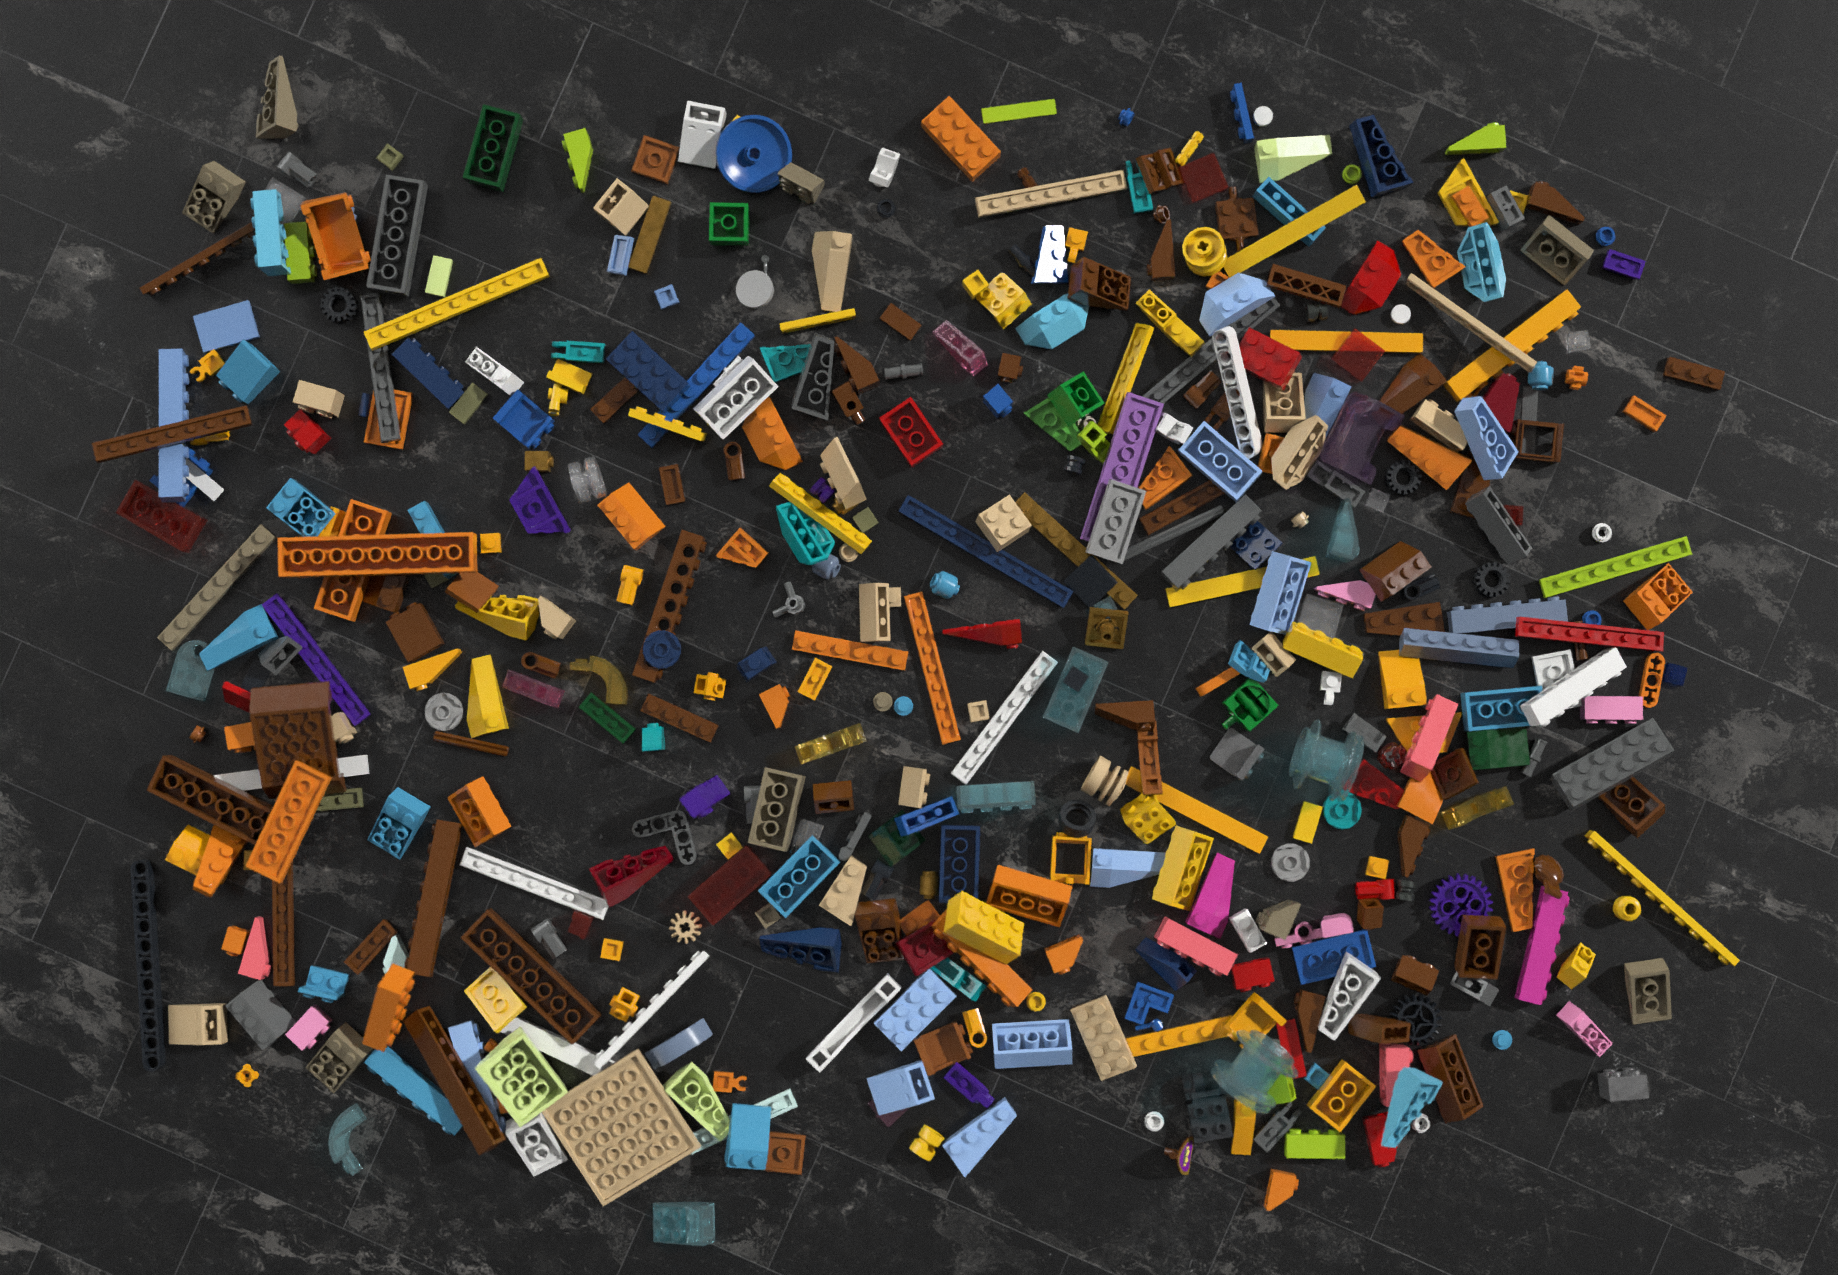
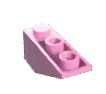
[1314,580,1376,611]
[1556,1001,1613,1057]

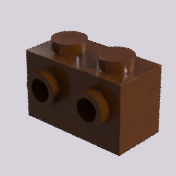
[813,780,854,814]
[1391,955,1439,996]

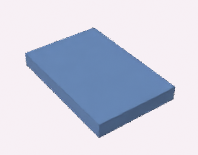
[193,300,260,353]

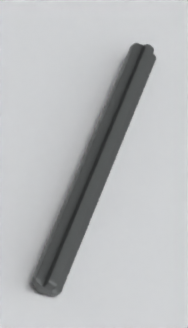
[1124,506,1225,561]

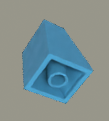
[216,339,280,404]

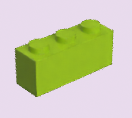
[284,222,317,284]
[1284,1129,1345,1159]

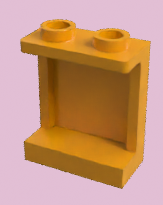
[1224,992,1286,1055]

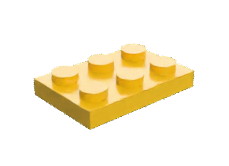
[464,966,527,1033]

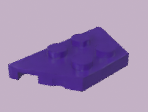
[509,466,571,533]

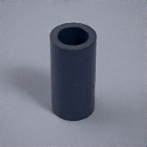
[358,393,372,418]

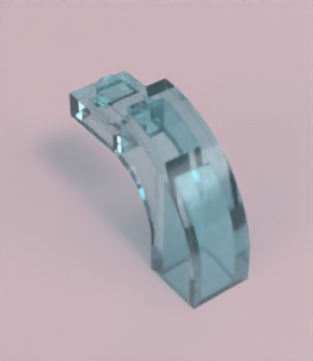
[329,1103,367,1176]

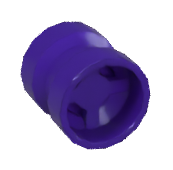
[809,477,836,504]

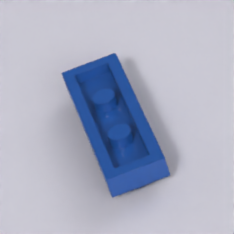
[1230,83,1254,144]

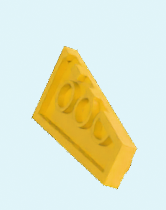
[628,406,707,441]

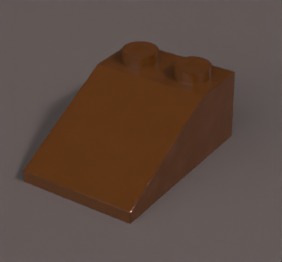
[1598,777,1665,838]

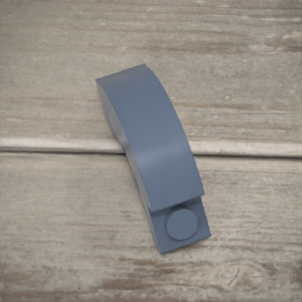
[644,1018,713,1070]

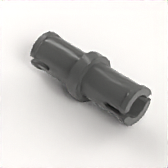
[884,363,923,380]
[1520,737,1548,777]

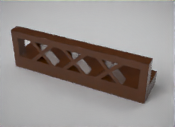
[1266,264,1346,308]

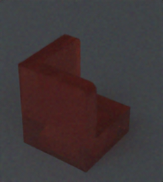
[1503,505,1524,527]
[568,910,594,940]

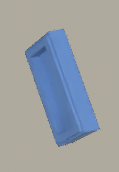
[607,235,634,275]

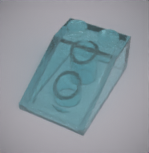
[1325,498,1360,563]

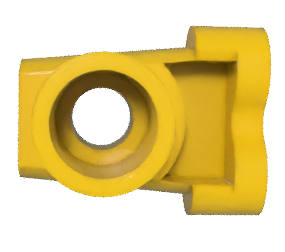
[548,383,569,417]

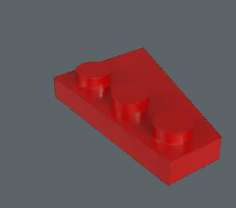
[1340,758,1405,810]

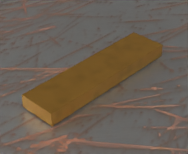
[628,196,671,274]

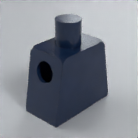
[736,647,777,683]

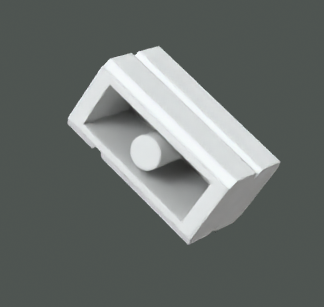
[1229,909,1267,953]

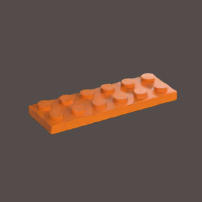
[246,760,332,883]

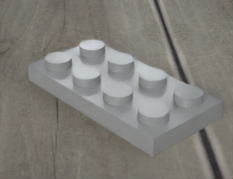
[1086,479,1146,564]

